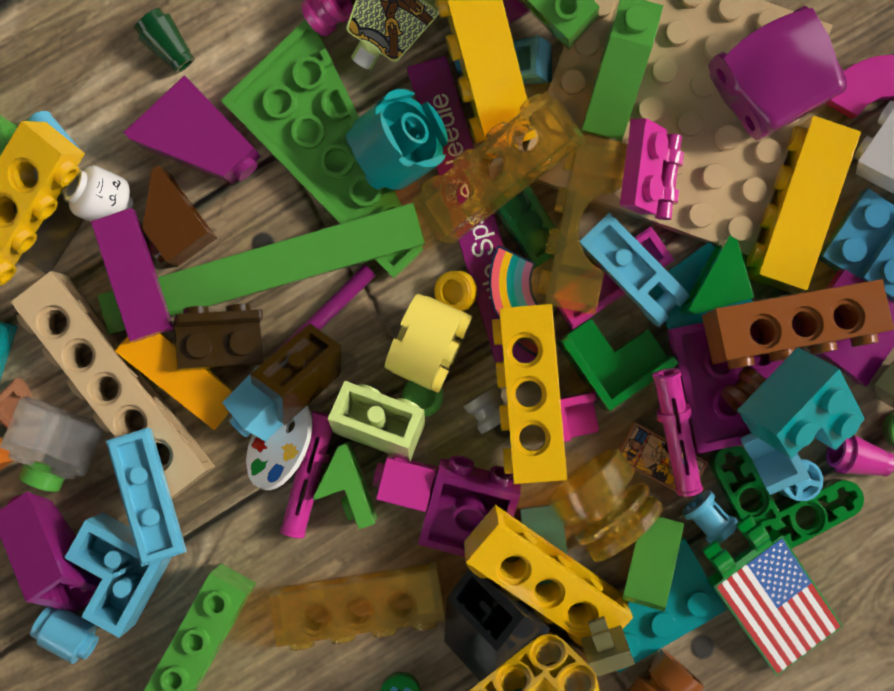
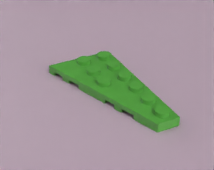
[221,19,423,279]

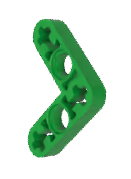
[709,445,864,549]

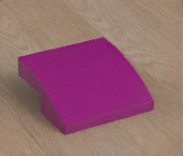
[799,268,894,387]

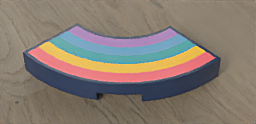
[489,245,555,357]

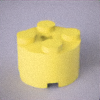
[384,293,473,393]

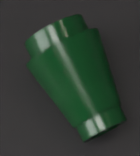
[134,8,195,74]

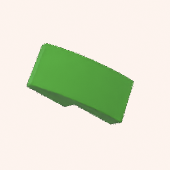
[622,512,684,612]

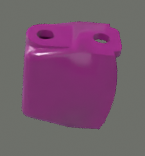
[708,5,847,140]

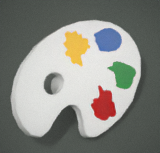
[246,405,312,490]

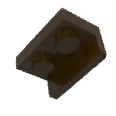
[173,304,264,371]

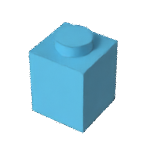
[222,367,283,441]

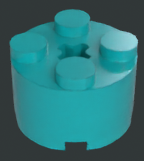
[346,89,448,190]

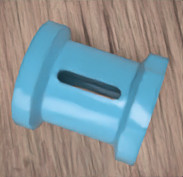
[682,490,738,544]

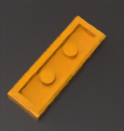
[115,333,234,430]

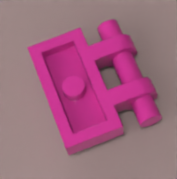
[620,118,684,220]

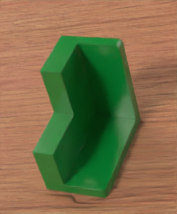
[556,319,679,411]

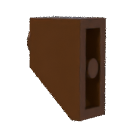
[142,165,217,267]

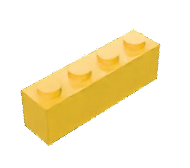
[435,0,537,153]
[746,115,861,294]

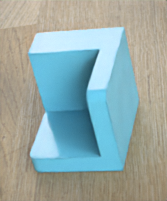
[741,433,810,495]

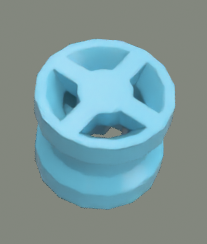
[778,459,823,501]

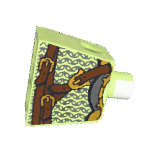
[346,0,439,70]

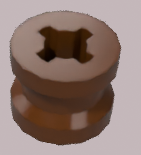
[721,367,766,415]

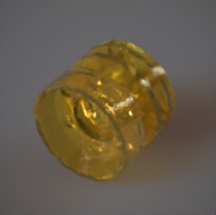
[547,448,663,562]

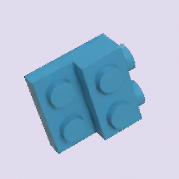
[818,188,894,302]

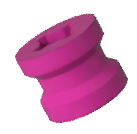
[301,0,353,36]

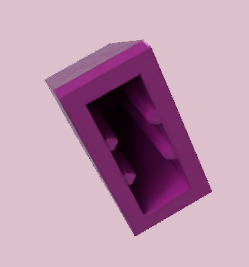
[123,75,261,184]
[0,492,102,612]

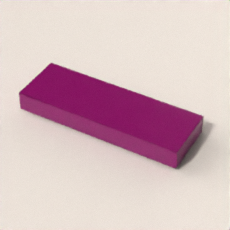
[91,208,174,343]

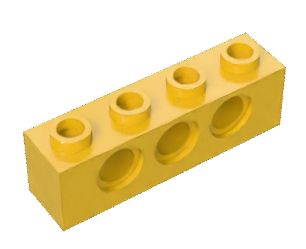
[0,121,85,286]
[492,304,567,484]
[464,505,633,646]

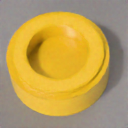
[434,271,477,311]

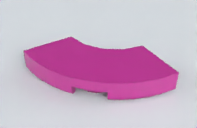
[825,55,894,119]

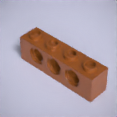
[702,279,894,370]

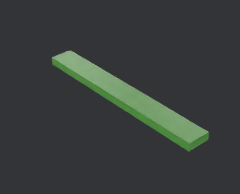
[97,203,426,335]

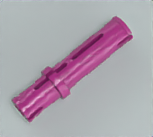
[653,368,703,497]
[279,411,332,539]

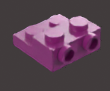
[418,455,521,557]

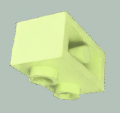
[328,381,425,462]

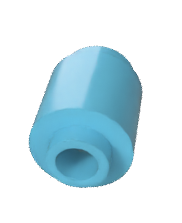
[30,607,99,664]

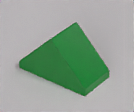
[679,235,754,316]

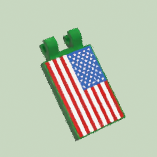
[702,515,843,676]

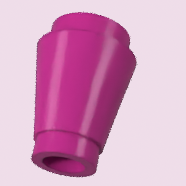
[826,435,894,477]

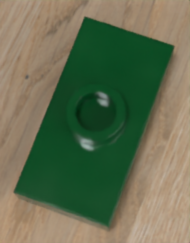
[487,177,568,269]

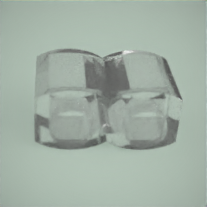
[0,396,105,479]

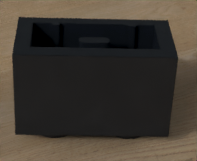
[444,569,550,682]

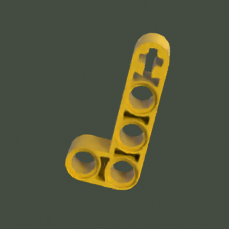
[469,634,600,691]

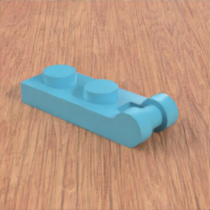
[577,213,690,327]

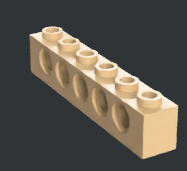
[11,271,215,499]

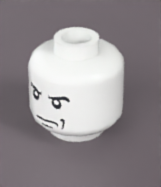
[64,165,133,222]

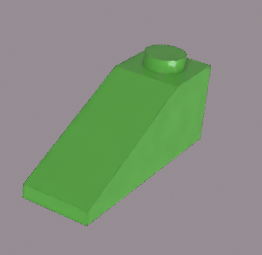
[581,0,664,142]

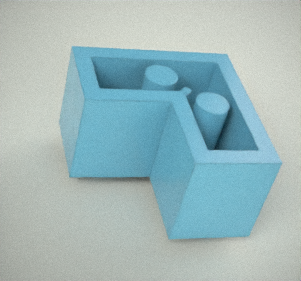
[65,513,172,638]

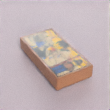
[613,422,708,499]

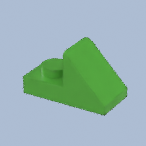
[313,441,378,529]

